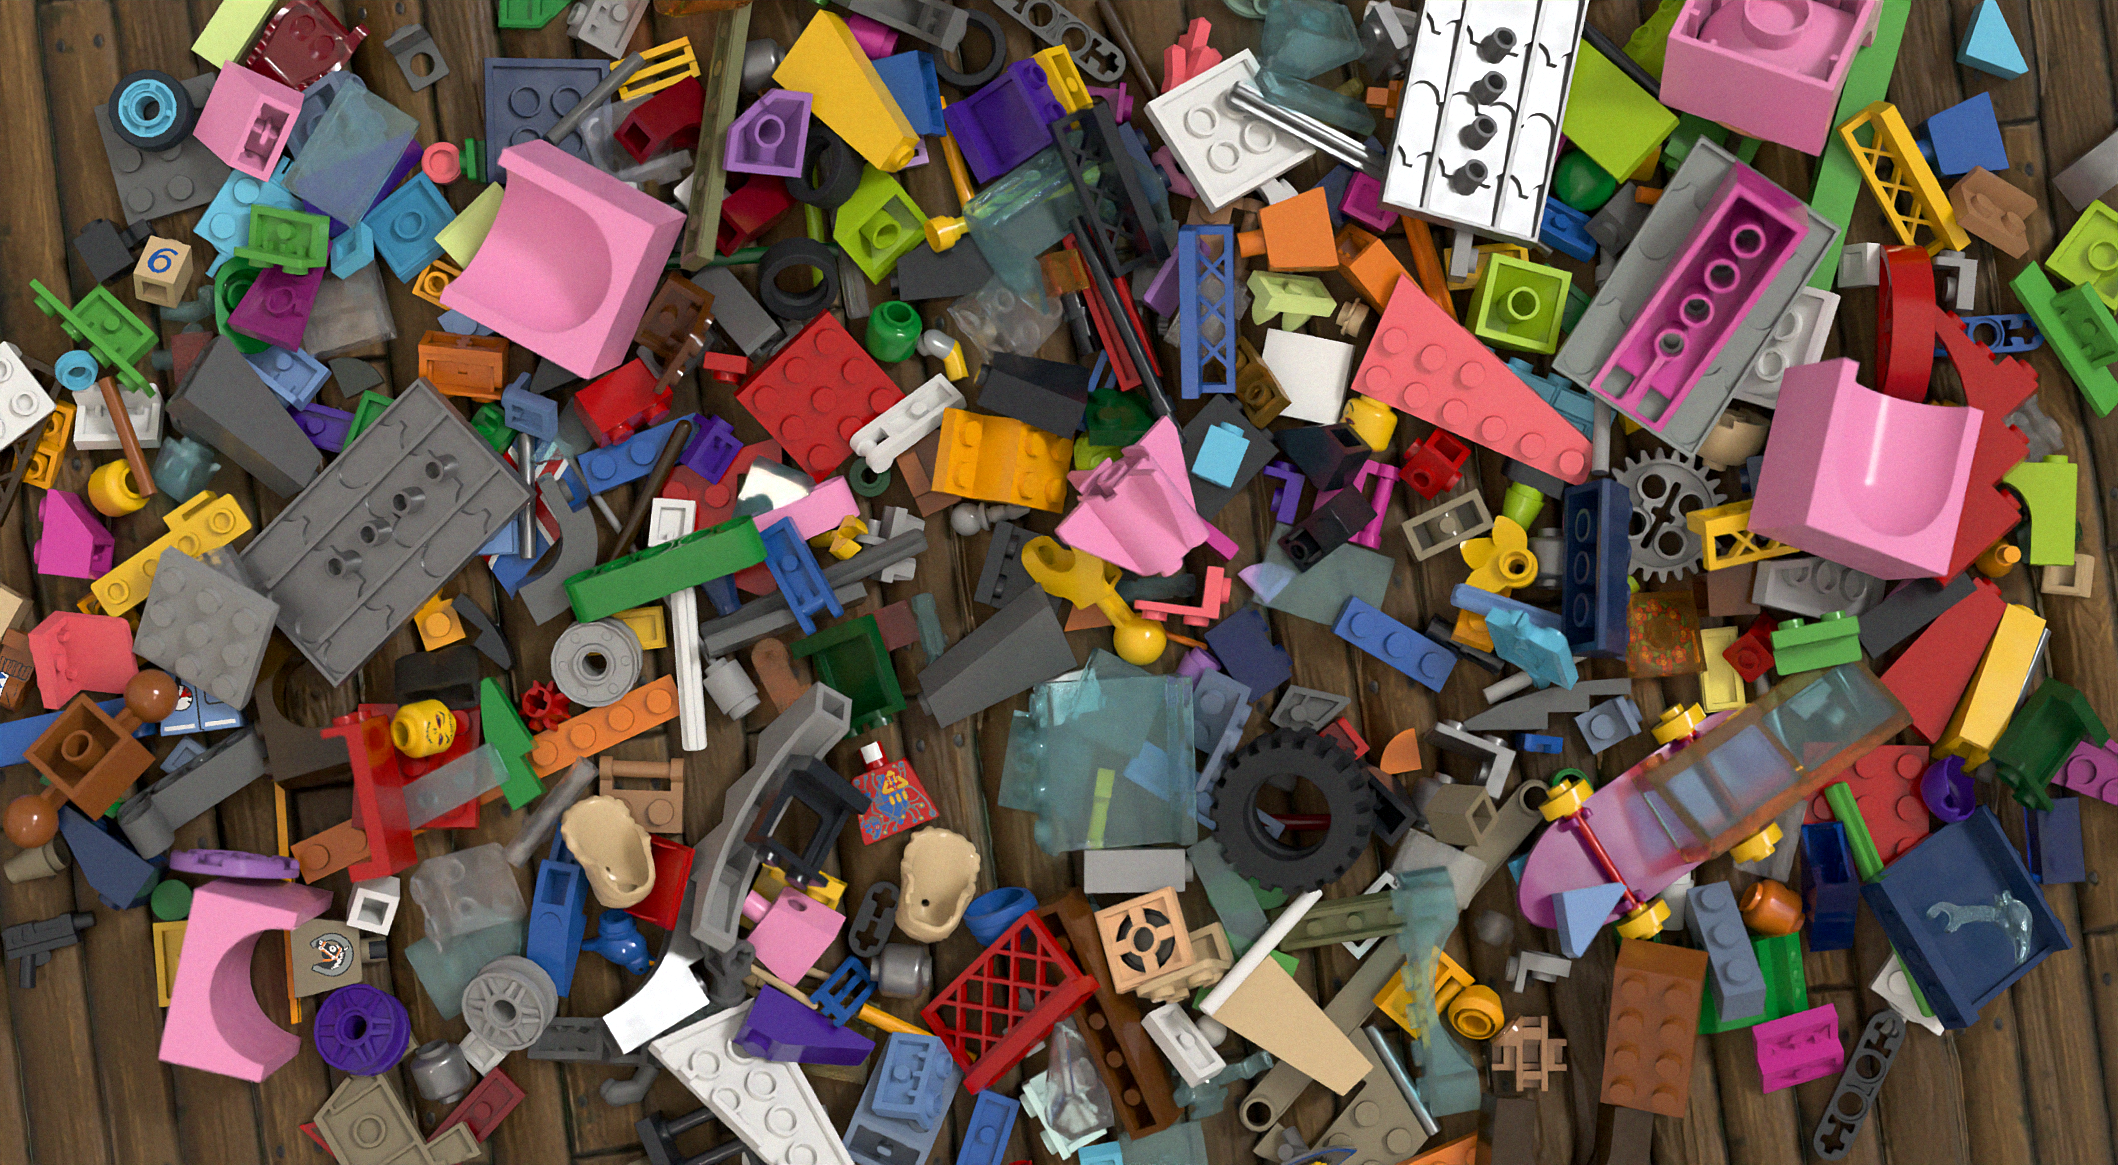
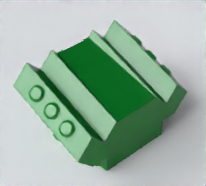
[1686,932,1809,1035]

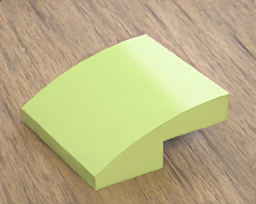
[434,181,505,270]

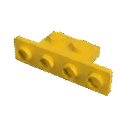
[91,494,253,617]

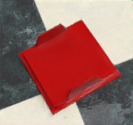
[623,832,696,931]

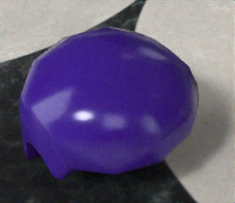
[1920,754,1976,823]

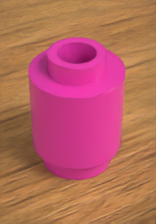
[843,12,900,61]

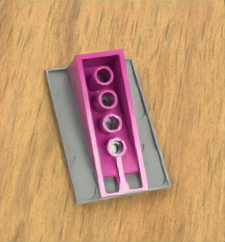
[1551,134,1842,460]

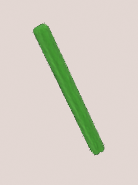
[1825,781,1935,1018]

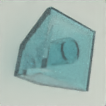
[1261,0,1365,80]

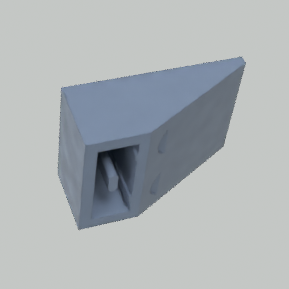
[842,1033,964,1165]

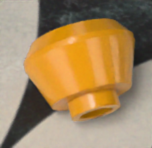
[1448,985,1505,1039]

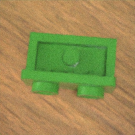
[233,203,330,275]
[1769,610,1862,676]

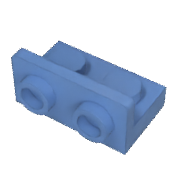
[872,1032,953,1130]

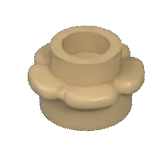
[1336,298,1371,338]

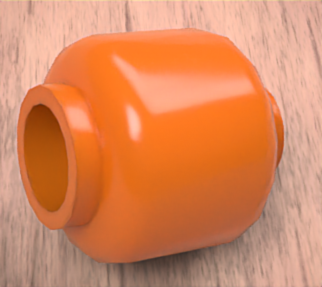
[1739,879,1805,935]

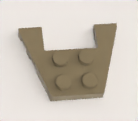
[1252,1027,1428,1165]
[313,1030,485,1165]

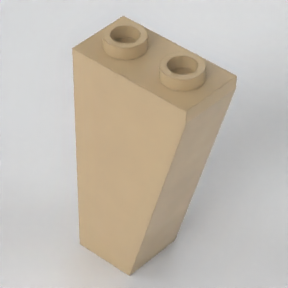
[1212,954,1374,1096]

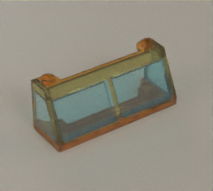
[1631,660,1915,864]

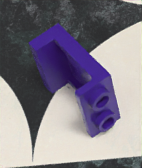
[943,57,1073,184]

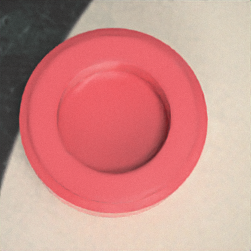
[422,142,462,185]

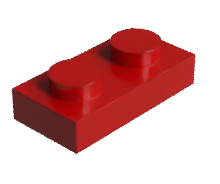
[703,351,754,386]

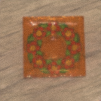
[1625,590,1708,679]

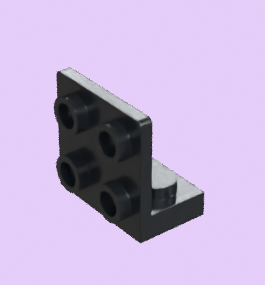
[974,520,1072,617]

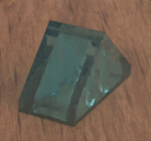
[731,455,817,519]

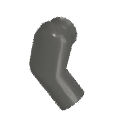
[599,1067,661,1107]

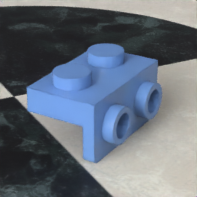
[240,345,332,412]

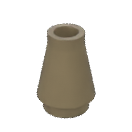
[4,835,71,884]

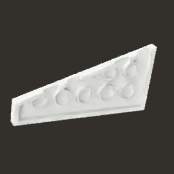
[648,998,855,1165]

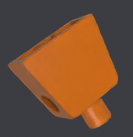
[1236,186,1339,272]

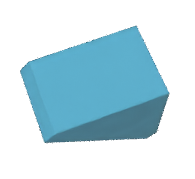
[1956,0,2029,81]

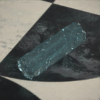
[1115,574,1197,603]
[911,593,945,667]

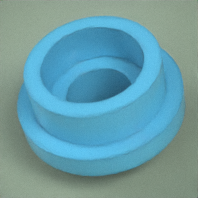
[54,350,98,391]

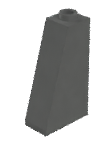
[164,334,323,499]
[916,582,1078,729]

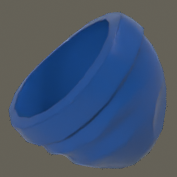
[962,887,1038,948]

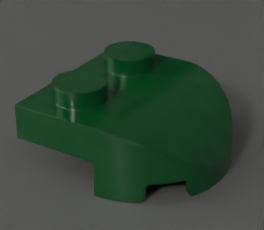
[1083,388,1158,446]

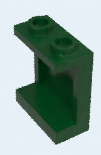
[789,613,907,741]
[1987,676,2111,814]

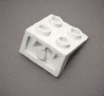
[0,341,57,452]

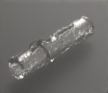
[501,756,600,869]

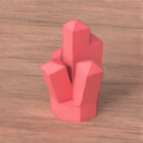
[1161,17,1222,95]

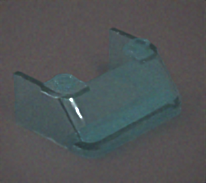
[962,130,1174,316]

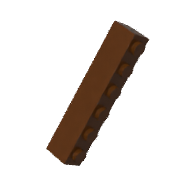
[1031,885,1185,1141]

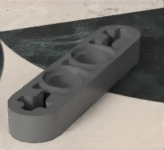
[991,0,1126,85]

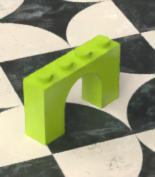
[2000,455,2077,567]

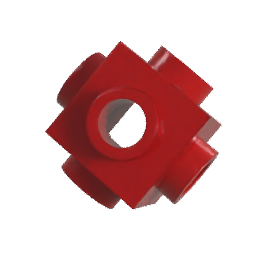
[1398,426,1472,501]

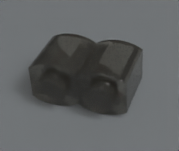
[395,645,484,710]

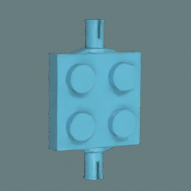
[193,155,306,280]
[1485,606,1579,691]

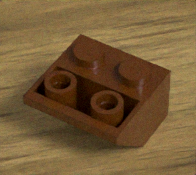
[1692,530,1763,618]

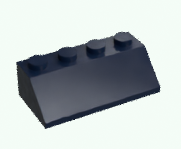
[1561,478,1633,659]

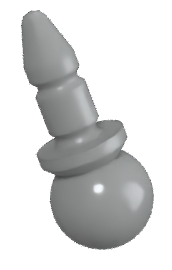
[951,501,1031,536]

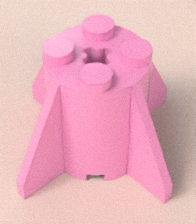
[1054,415,1210,577]

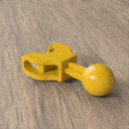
[1021,536,1167,665]

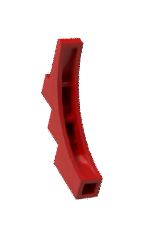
[1932,306,2039,590]

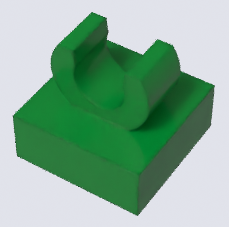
[470,402,519,455]

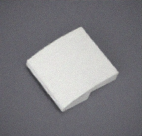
[1262,328,1356,424]

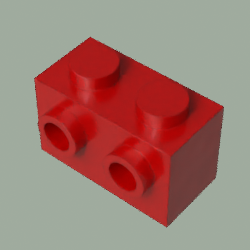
[573,357,673,449]

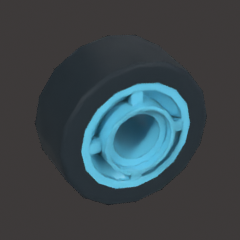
[108,69,194,152]

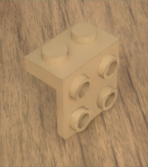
[1135,922,1236,1004]

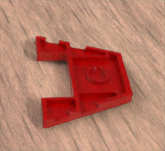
[657,438,783,596]

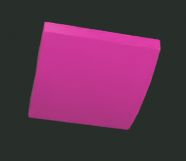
[1751,1003,1844,1094]

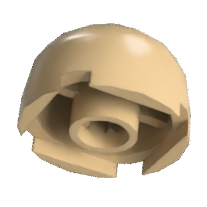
[1697,407,1770,471]

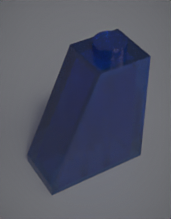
[1800,821,1860,952]

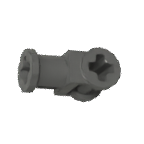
[700,936,756,1008]

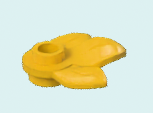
[1460,515,1538,594]

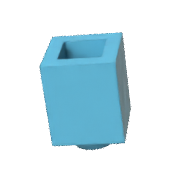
[1190,421,1250,490]

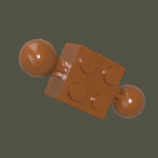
[2,669,179,849]

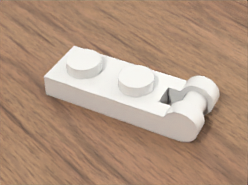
[850,373,967,473]

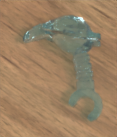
[1926,890,2033,966]
[1172,1050,1274,1120]

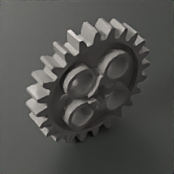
[1609,447,1728,583]

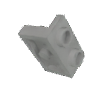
[566,0,650,60]

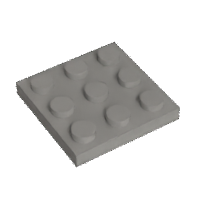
[132,545,280,711]

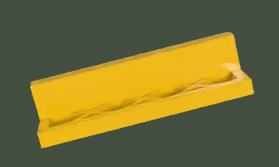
[1836,100,1972,258]
[1686,498,1803,571]

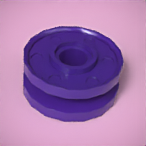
[313,984,411,1077]

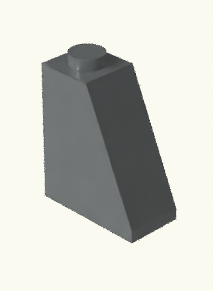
[689,266,786,363]

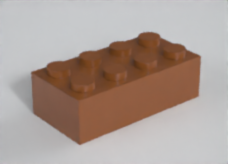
[1600,937,1709,1119]

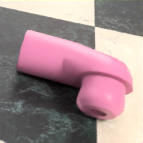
[1151,145,1199,199]

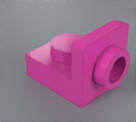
[1337,172,1399,232]

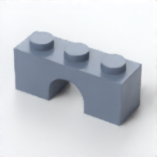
[1684,880,1766,1022]

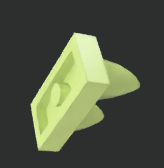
[1247,270,1337,332]

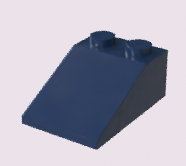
[57,799,172,911]

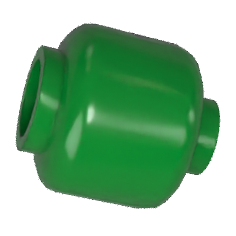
[864,301,922,363]

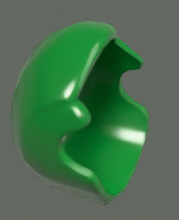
[1551,148,1616,212]

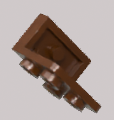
[633,270,716,395]

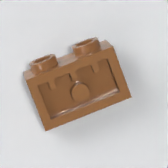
[1948,166,2038,259]

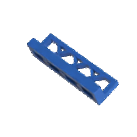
[1178,224,1236,399]

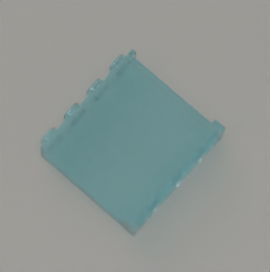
[1029,673,1198,857]

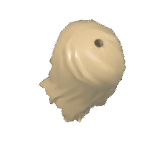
[560,795,656,909]
[894,826,980,944]

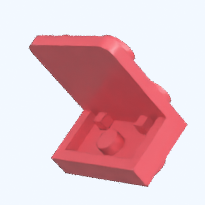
[1134,566,1231,627]
[28,611,139,710]

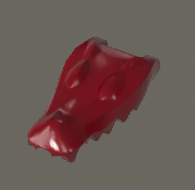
[244,0,371,92]

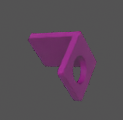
[1085,82,1133,127]

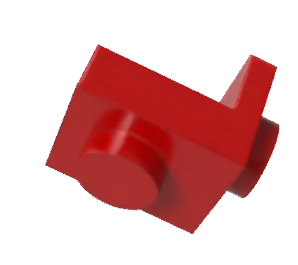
[1722,611,1780,683]

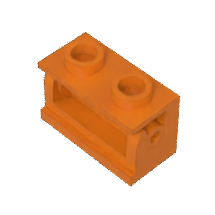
[418,330,509,403]

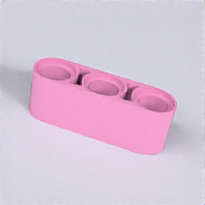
[750,475,860,540]

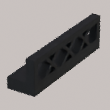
[1046,101,1171,278]

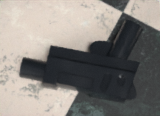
[1,910,97,988]

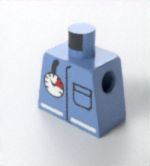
[160,669,249,736]

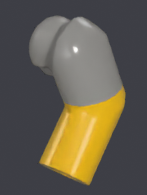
[916,329,969,382]

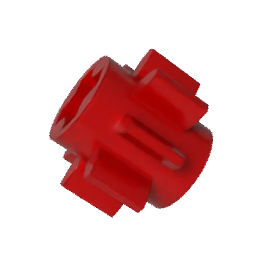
[518,680,572,732]

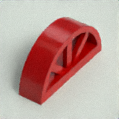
[1873,244,1936,404]

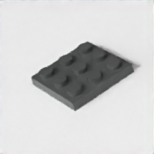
[93,72,233,227]

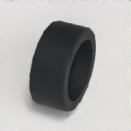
[928,8,1007,91]
[784,125,863,210]
[757,237,839,320]

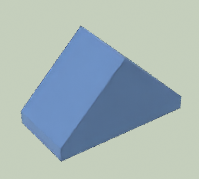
[1551,882,1627,958]

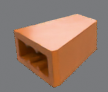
[1334,223,1425,317]

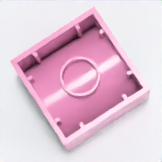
[159,876,334,1082]

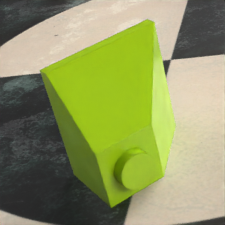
[833,162,929,285]
[1464,253,1572,355]

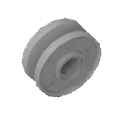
[551,615,643,707]
[462,955,559,1051]

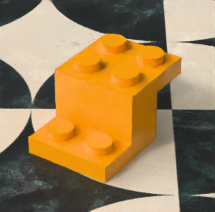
[931,407,1075,514]

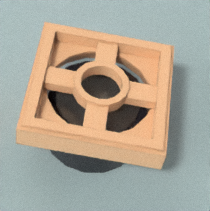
[1094,886,1196,994]

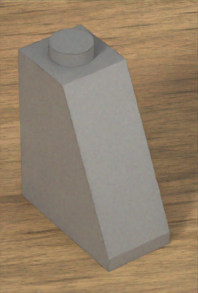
[1084,847,1193,893]

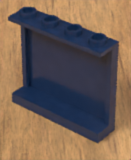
[1858,803,2073,1030]

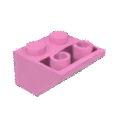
[193,59,305,183]

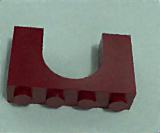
[613,74,800,258]

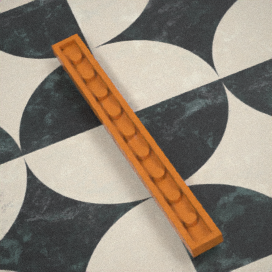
[290,674,680,885]

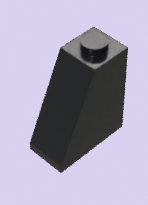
[890,222,1001,305]
[973,351,1090,440]

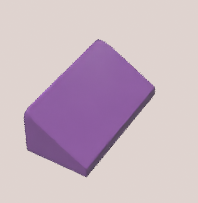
[1142,238,1211,318]

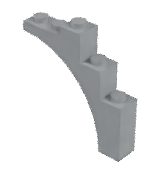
[689,681,852,953]

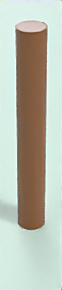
[98,376,158,499]

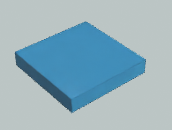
[362,170,458,284]

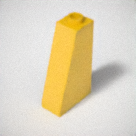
[771,9,920,173]
[1930,603,2046,773]

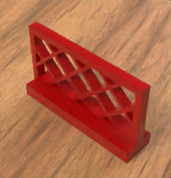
[920,910,1101,1095]

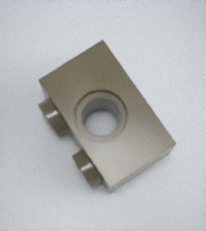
[1397,489,1495,563]

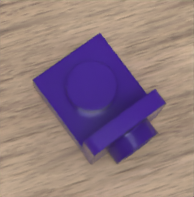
[679,413,743,485]
[1262,460,1305,526]

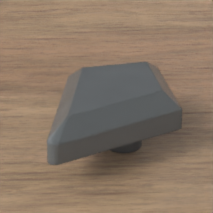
[1269,685,1351,732]

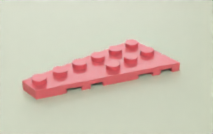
[1351,272,1593,486]

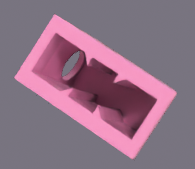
[742,887,846,987]

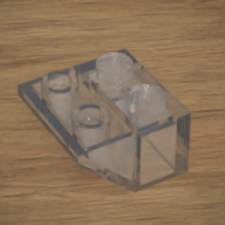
[303,257,398,360]

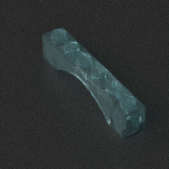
[1390,865,1481,1117]

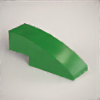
[481,677,548,811]

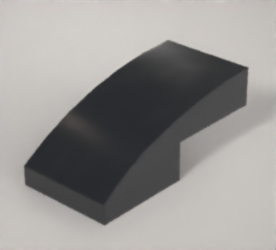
[450,592,517,670]

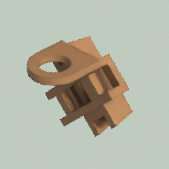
[1488,1012,1567,1091]

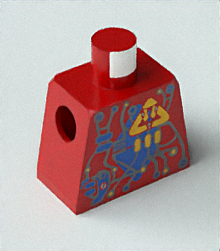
[850,740,941,846]

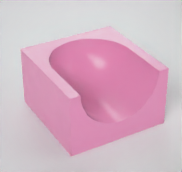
[1658,0,1884,157]
[439,139,687,380]
[1747,358,1983,580]

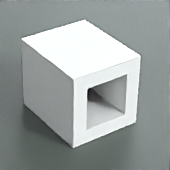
[346,876,400,935]

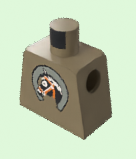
[290,917,387,998]

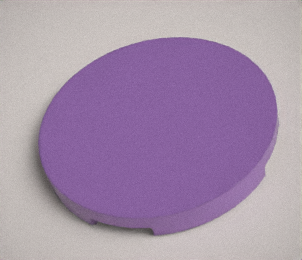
[169,849,300,879]

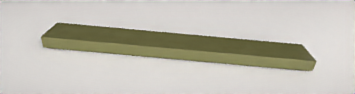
[680,0,752,272]

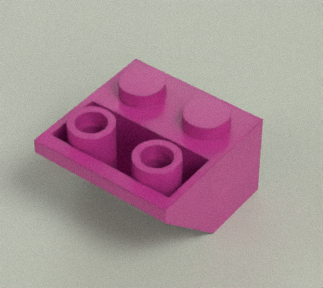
[34,489,115,580]

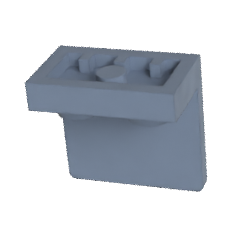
[1172,667,1253,793]

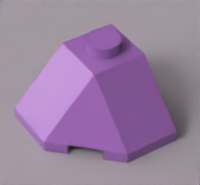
[722,88,813,178]

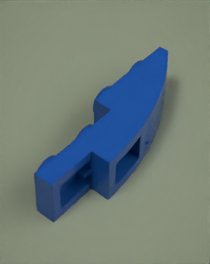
[527,822,590,998]

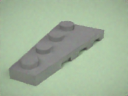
[1752,556,1886,620]

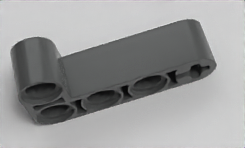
[116,723,268,860]

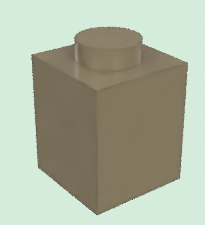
[1423,783,1500,847]

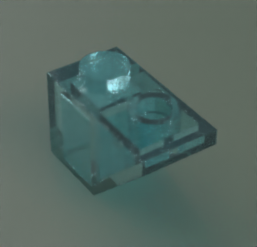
[151,436,221,504]

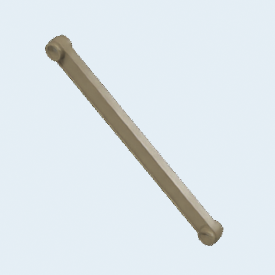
[1239,779,1550,1132]

